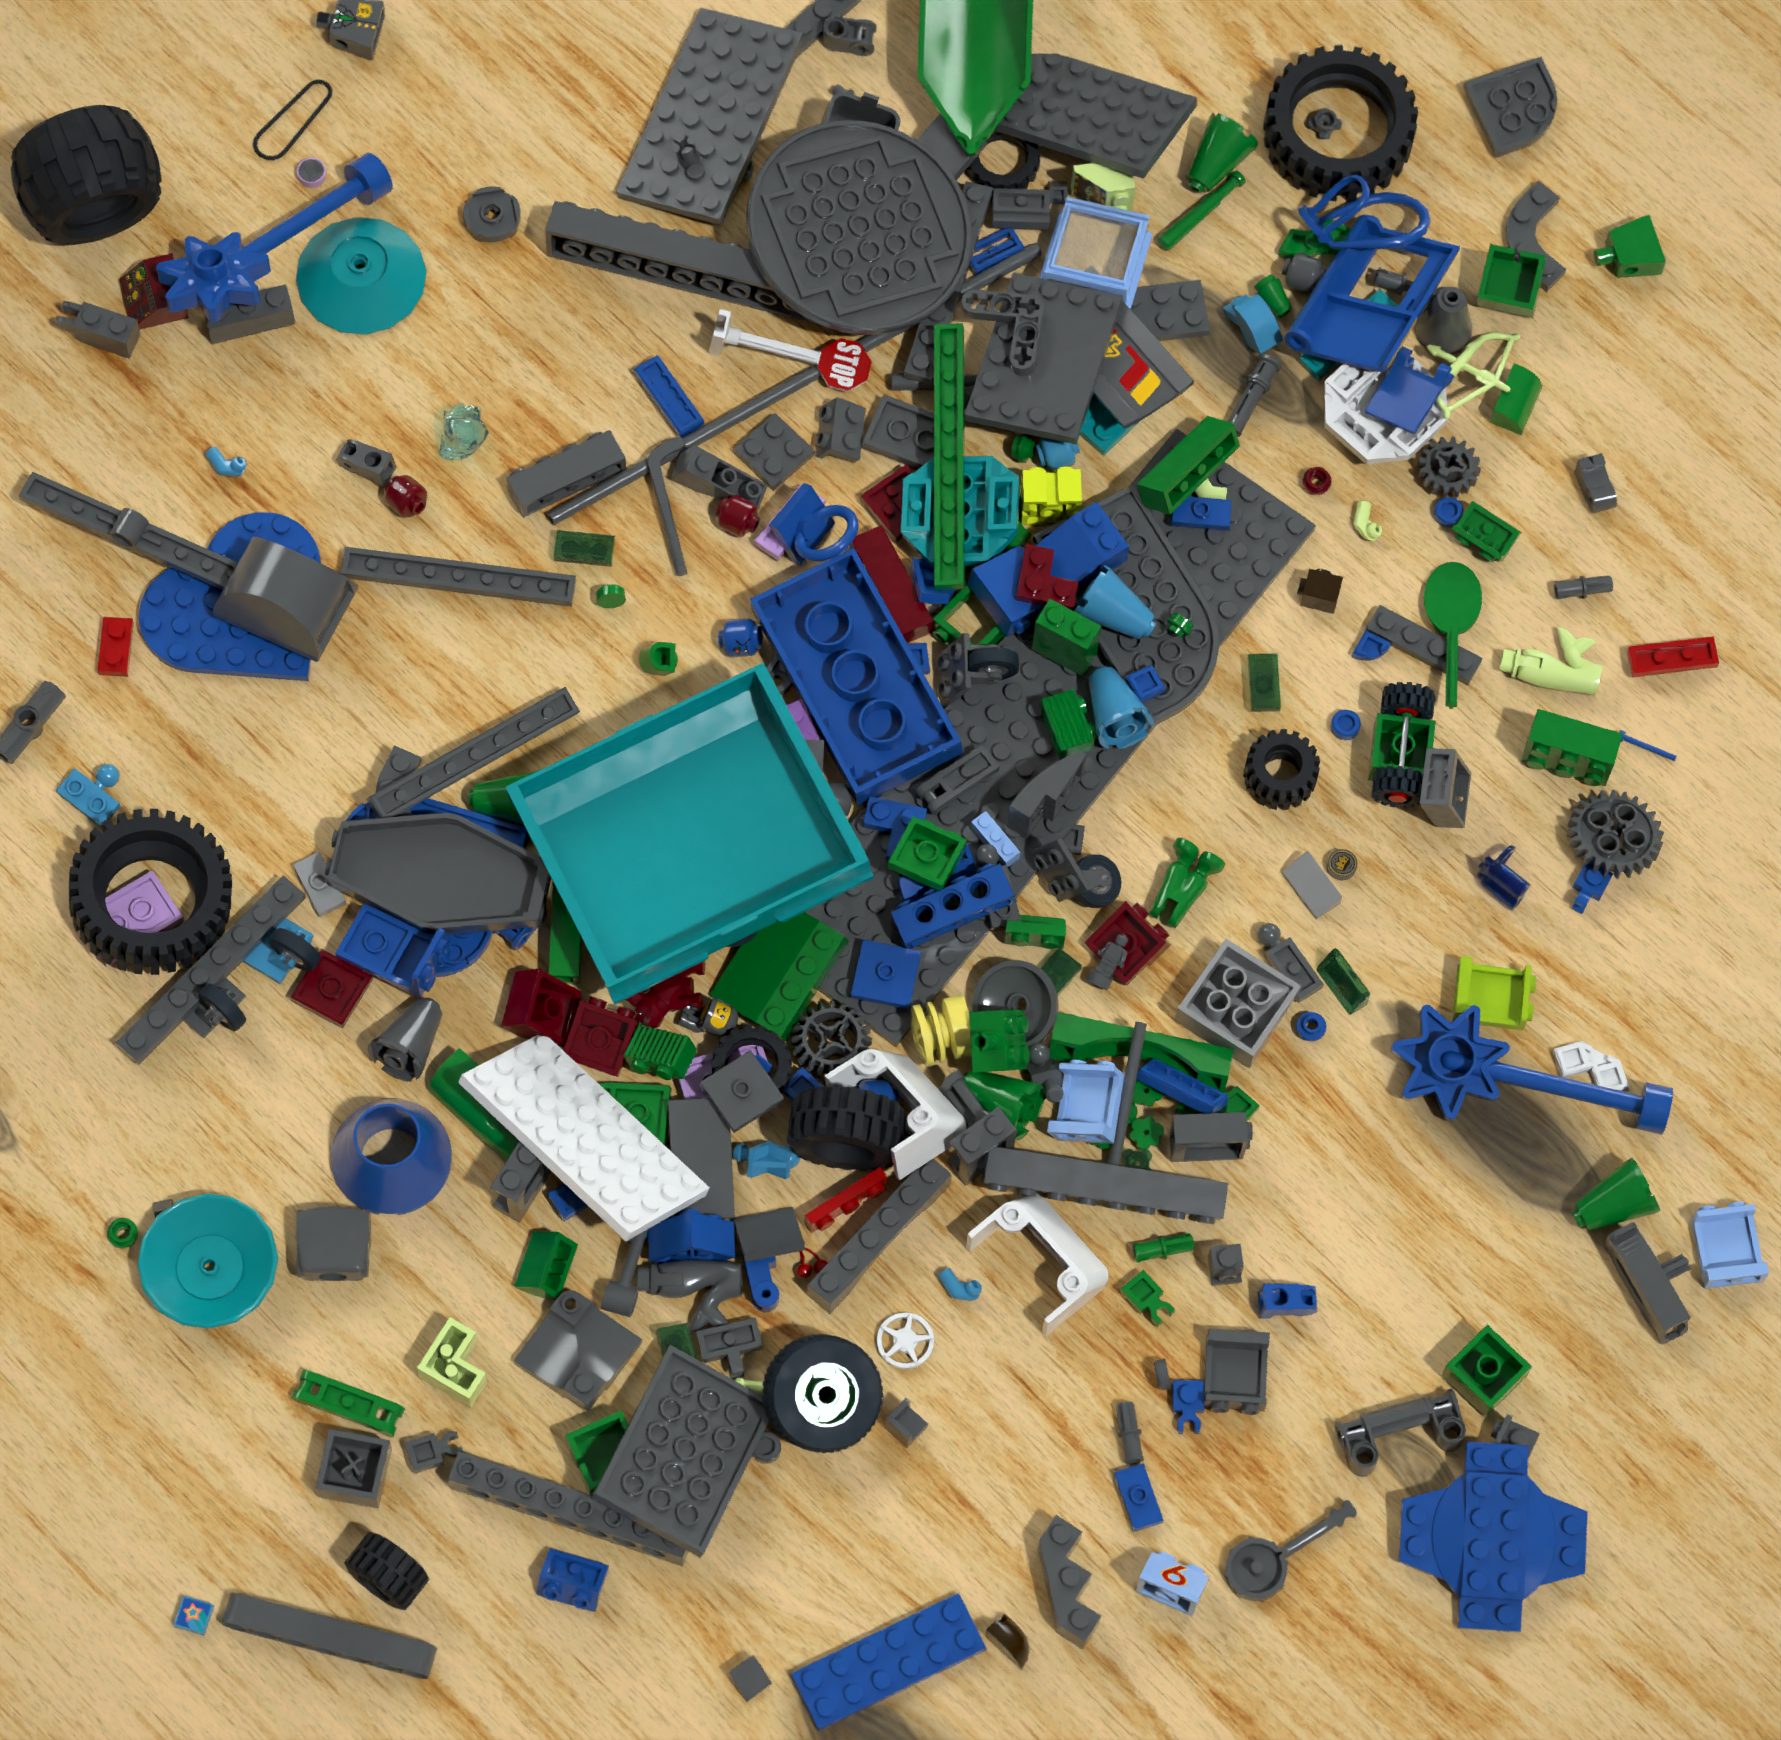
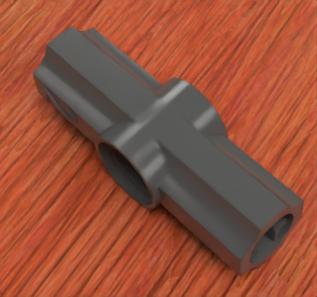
[0,681,66,764]

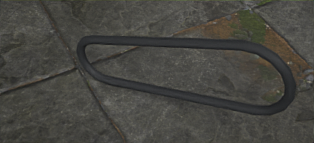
[253,79,333,160]

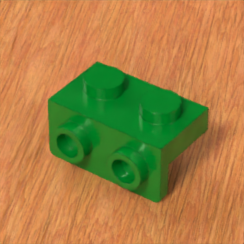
[1452,501,1522,562]
[1004,915,1066,949]

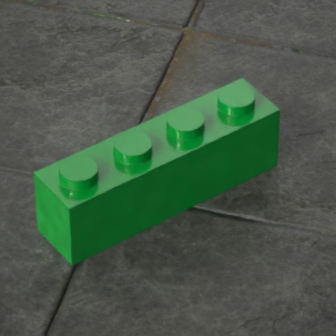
[1137,416,1240,515]

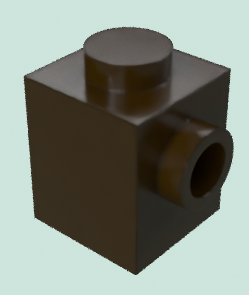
[1297,569,1343,614]

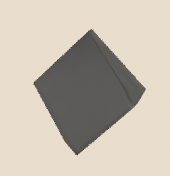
[728,1655,772,1702]

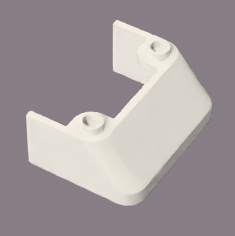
[825,1049,967,1180]
[966,1194,1108,1337]

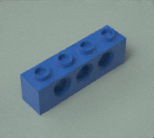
[891,863,1017,949]

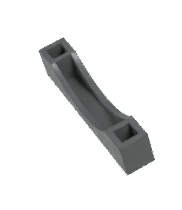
[807,1159,952,1314]

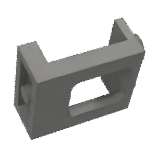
[947,1107,1017,1186]
[491,1141,551,1223]

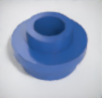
[1296,1012,1326,1042]

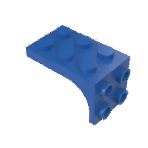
[335,903,451,998]

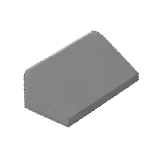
[1282,851,1342,919]

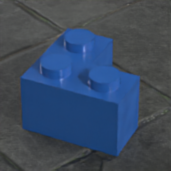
[648,1209,735,1263]

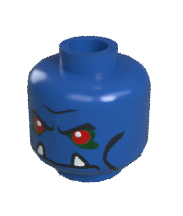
[718,619,763,657]

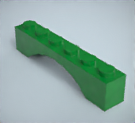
[1049,1012,1234,1093]

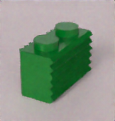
[1040,689,1097,760]
[623,1025,697,1080]

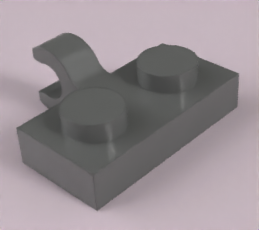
[696,1317,763,1380]

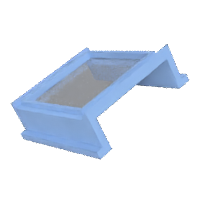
[1039,197,1153,309]

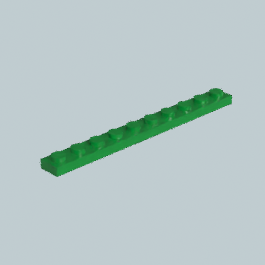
[934,323,965,590]

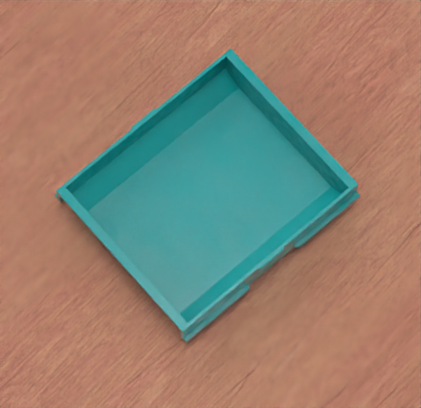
[505,662,874,1005]

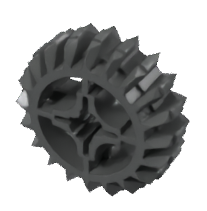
[791,1000,872,1080]

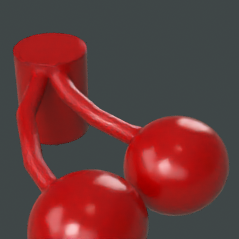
[796,1242,828,1278]

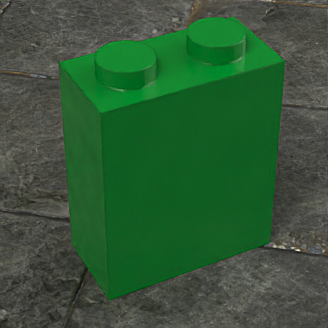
[1032,599,1101,676]

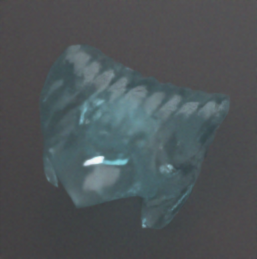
[439,403,489,460]

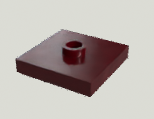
[290,948,373,1029]

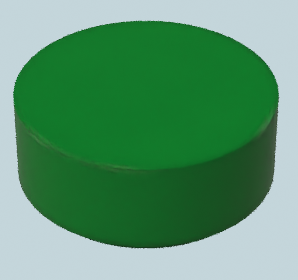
[596,584,626,608]

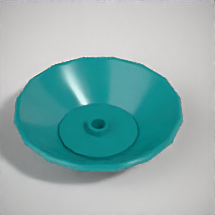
[296,217,427,335]
[137,1194,278,1329]

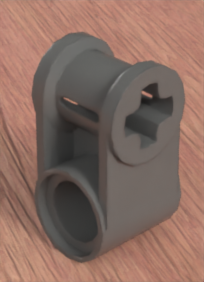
[822,16,877,56]

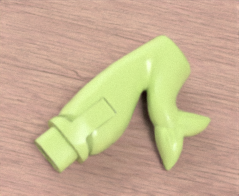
[1499,627,1602,696]

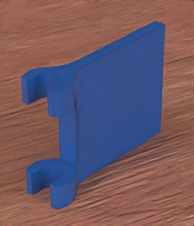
[1364,346,1454,435]

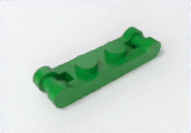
[291,1370,405,1437]

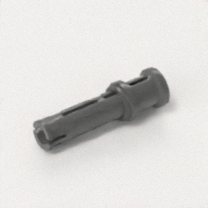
[1228,354,1282,437]

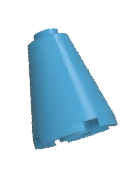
[1073,564,1156,640]
[1088,666,1154,749]

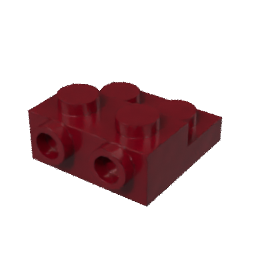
[1084,901,1171,986]
[563,996,640,1077]

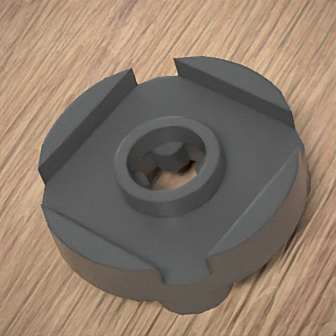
[464,186,521,242]

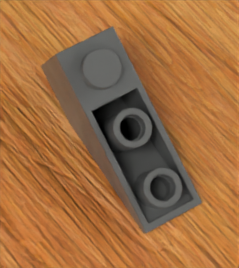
[671,445,768,510]

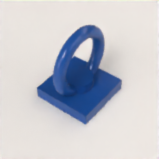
[769,483,859,565]

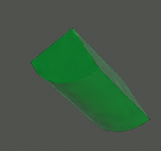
[1490,363,1542,435]
[514,1231,578,1300]

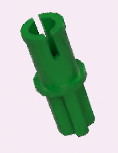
[1133,1233,1194,1263]

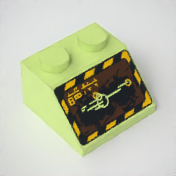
[1070,163,1136,211]

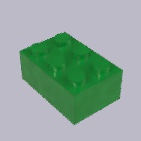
[1521,709,1623,787]

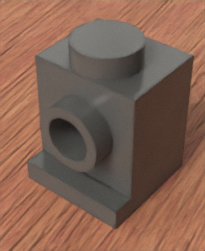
[1208,1244,1244,1286]

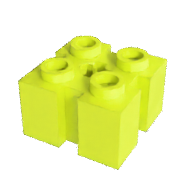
[1020,467,1082,526]

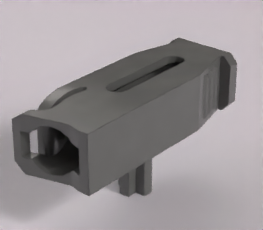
[1603,1222,1691,1345]

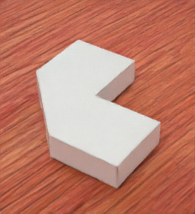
[1552,1041,1630,1092]

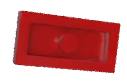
[98,617,134,677]

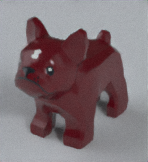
[625,961,705,1028]

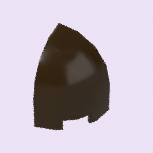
[985,1614,1030,1670]

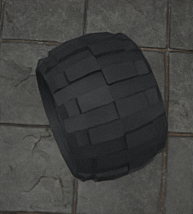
[11,105,162,245]

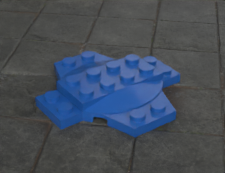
[1399,1442,1588,1632]

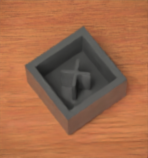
[316,1429,392,1509]

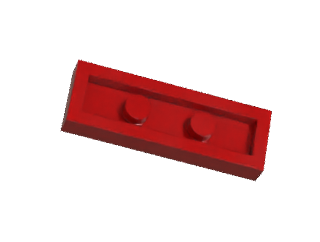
[1627,636,1719,678]
[804,1167,887,1233]

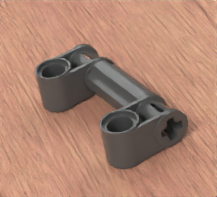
[1335,1389,1466,1477]

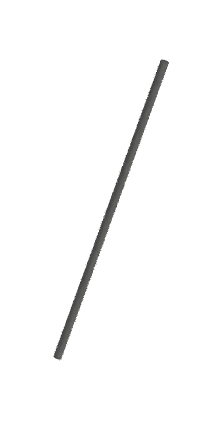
[547,243,1042,525]

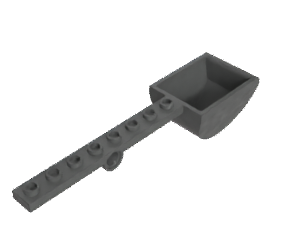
[19,472,358,662]

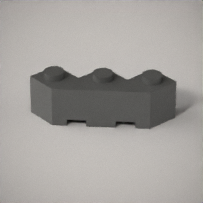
[1038,1515,1101,1650]

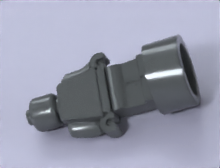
[1087,933,1128,990]

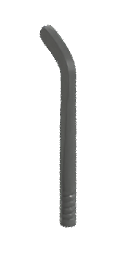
[648,436,687,576]

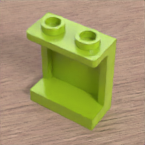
[1452,956,1536,1031]

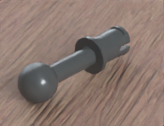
[1374,267,1446,300]

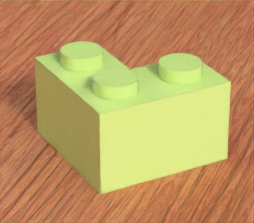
[417,1317,487,1408]

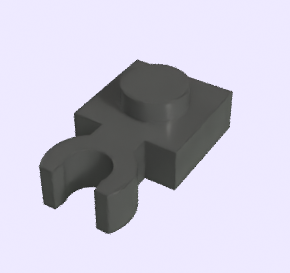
[405,1431,463,1474]

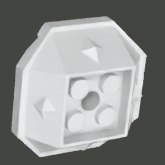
[1324,354,1448,465]

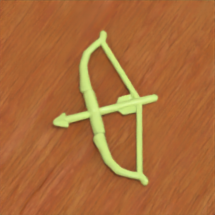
[1427,332,1521,420]

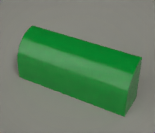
[428,1048,519,1162]

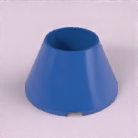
[331,1099,452,1215]

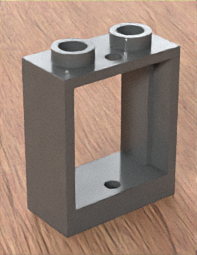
[1420,748,1471,828]
[1169,1112,1253,1162]

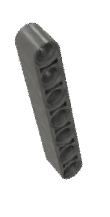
[221,1593,437,1679]

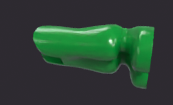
[1149,837,1225,928]

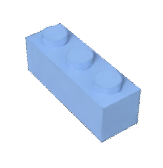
[971,811,1020,868]

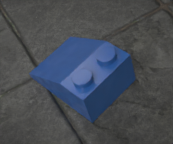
[1036,502,1129,590]

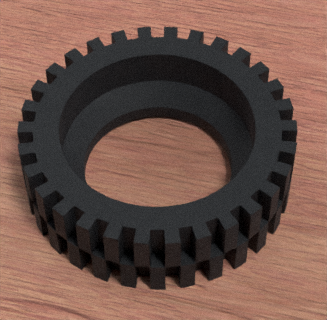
[69,809,232,975]

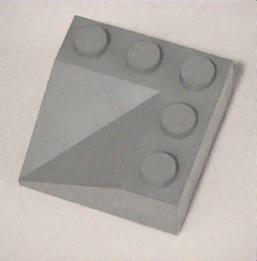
[1175,939,1301,1068]

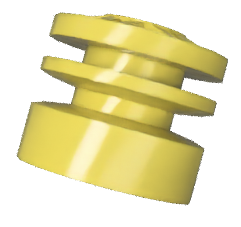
[911,994,972,1066]

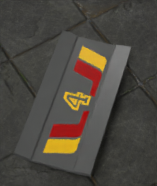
[1069,266,1194,429]

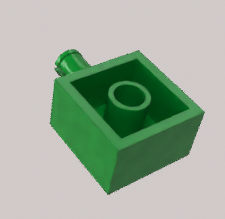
[969,1009,1030,1073]

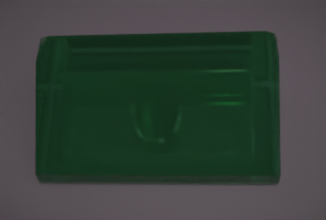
[1316,948,1371,1015]

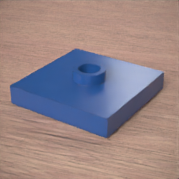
[851,939,921,1010]

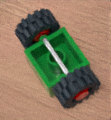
[1368,682,1436,808]

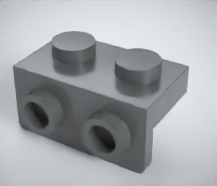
[815,397,866,463]

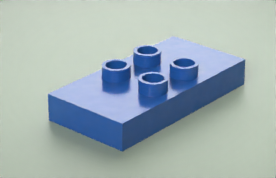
[750,547,963,806]

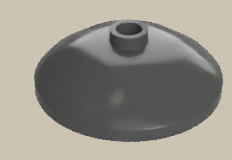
[972,960,1059,1047]

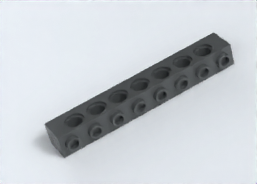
[448,1451,688,1567]

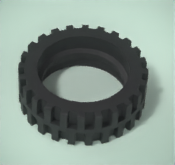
[1263,45,1418,201]

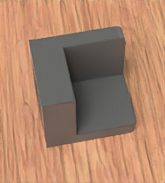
[885,1398,928,1448]

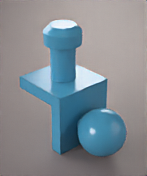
[733,1141,800,1179]

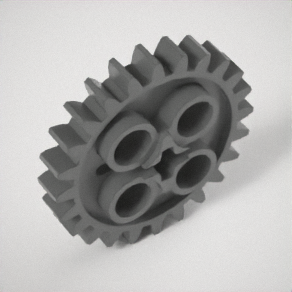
[1567,790,1664,879]

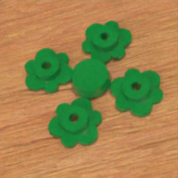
[1089,1080,1164,1150]

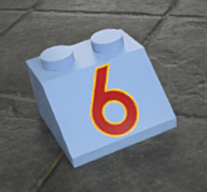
[1135,1551,1209,1617]

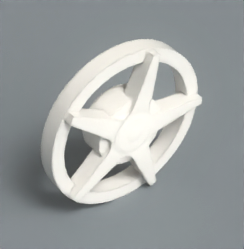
[877,1313,934,1369]

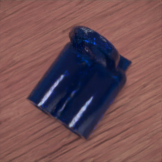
[1477,845,1531,911]

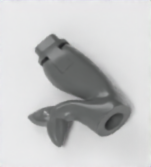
[637,1260,743,1332]

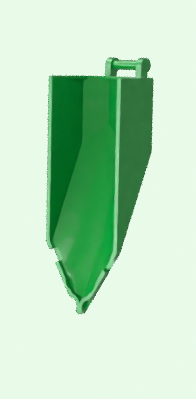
[917,0,1033,157]

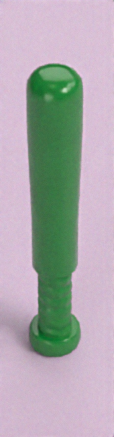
[1158,170,1246,250]

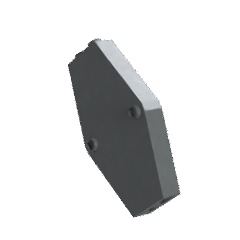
[325,813,551,935]

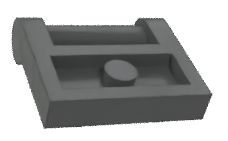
[939,1070,990,1128]

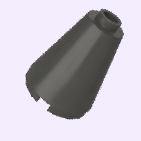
[1415,287,1473,355]
[368,998,442,1082]

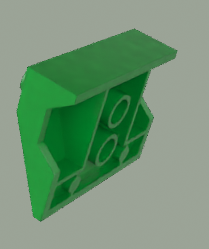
[710,912,849,1042]

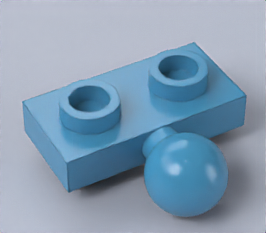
[56,764,121,828]

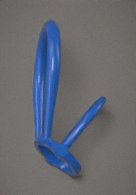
[1298,175,1431,249]

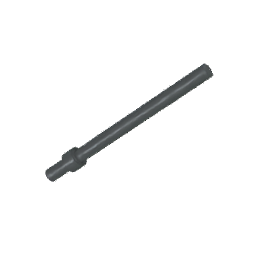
[1105,1022,1147,1166]

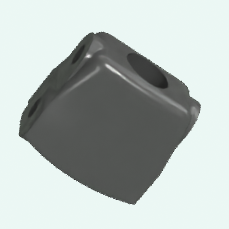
[296,1207,371,1281]

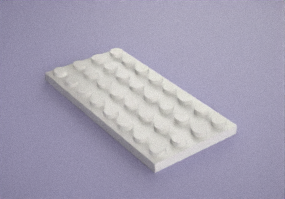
[458,1035,709,1241]

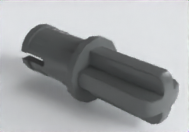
[1554,575,1613,600]
[1116,1401,1144,1464]

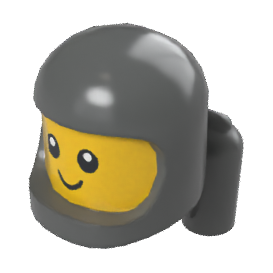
[678,996,738,1037]

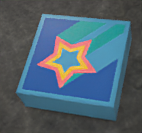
[174,1596,214,1636]

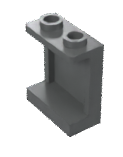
[1204,1328,1270,1415]

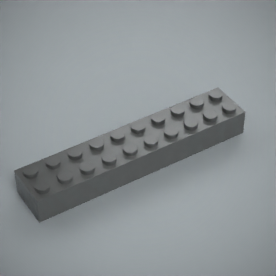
[545,201,820,325]

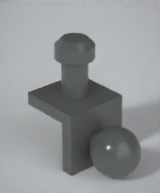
[1025,1042,1064,1103]

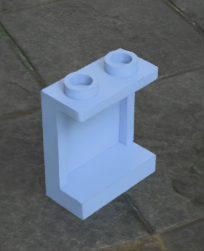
[1047,1060,1125,1144]
[1691,1202,1769,1289]

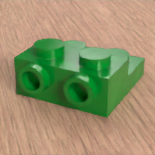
[887,816,967,891]

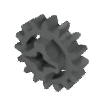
[1417,436,1481,498]

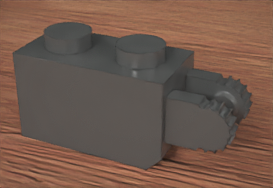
[54,301,140,359]

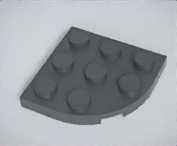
[1463,57,1557,158]

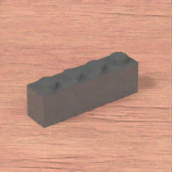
[506,430,626,518]

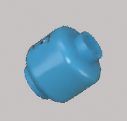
[1036,437,1080,471]

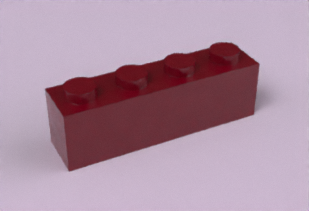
[850,525,933,643]

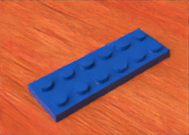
[791,1593,987,1732]

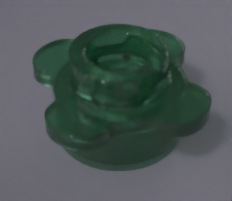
[1122,1149,1152,1171]

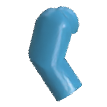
[205,447,247,477]
[938,1268,982,1301]

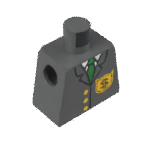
[316,0,385,61]

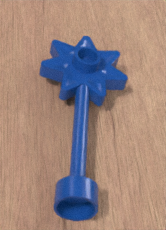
[156,153,393,322]
[1391,1005,1673,1135]

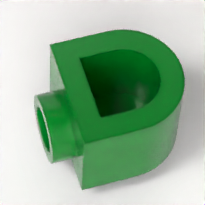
[639,642,678,676]

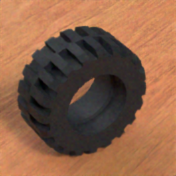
[787,1086,906,1171]

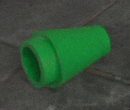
[1254,274,1292,318]

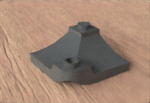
[514,1291,642,1412]

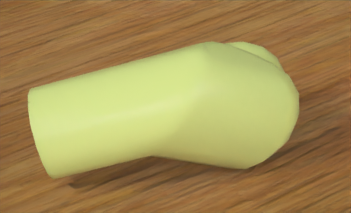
[1194,478,1227,500]
[1354,501,1382,541]

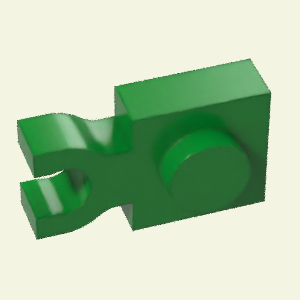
[1120,1270,1175,1327]

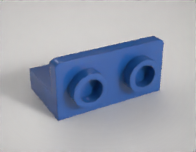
[536,1548,609,1612]

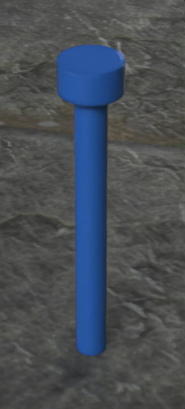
[1619,730,1676,761]

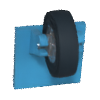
[243,919,321,984]

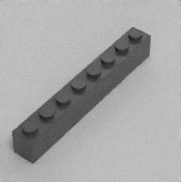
[981,1147,1228,1224]

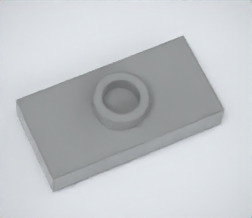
[293,852,346,917]

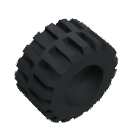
[1244,729,1320,810]
[344,1532,429,1610]

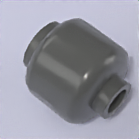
[1282,253,1326,294]

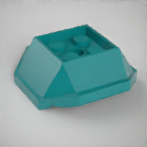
[901,456,1020,567]

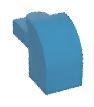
[1223,294,1284,354]

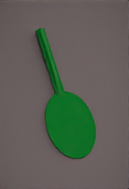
[1424,562,1482,709]

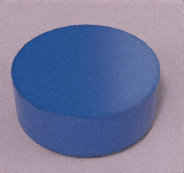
[1434,497,1464,527]
[1331,710,1361,740]

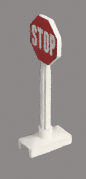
[708,309,872,392]

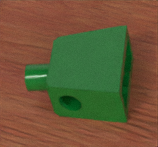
[1594,215,1666,278]

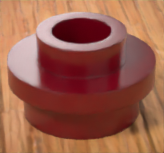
[1302,467,1332,495]

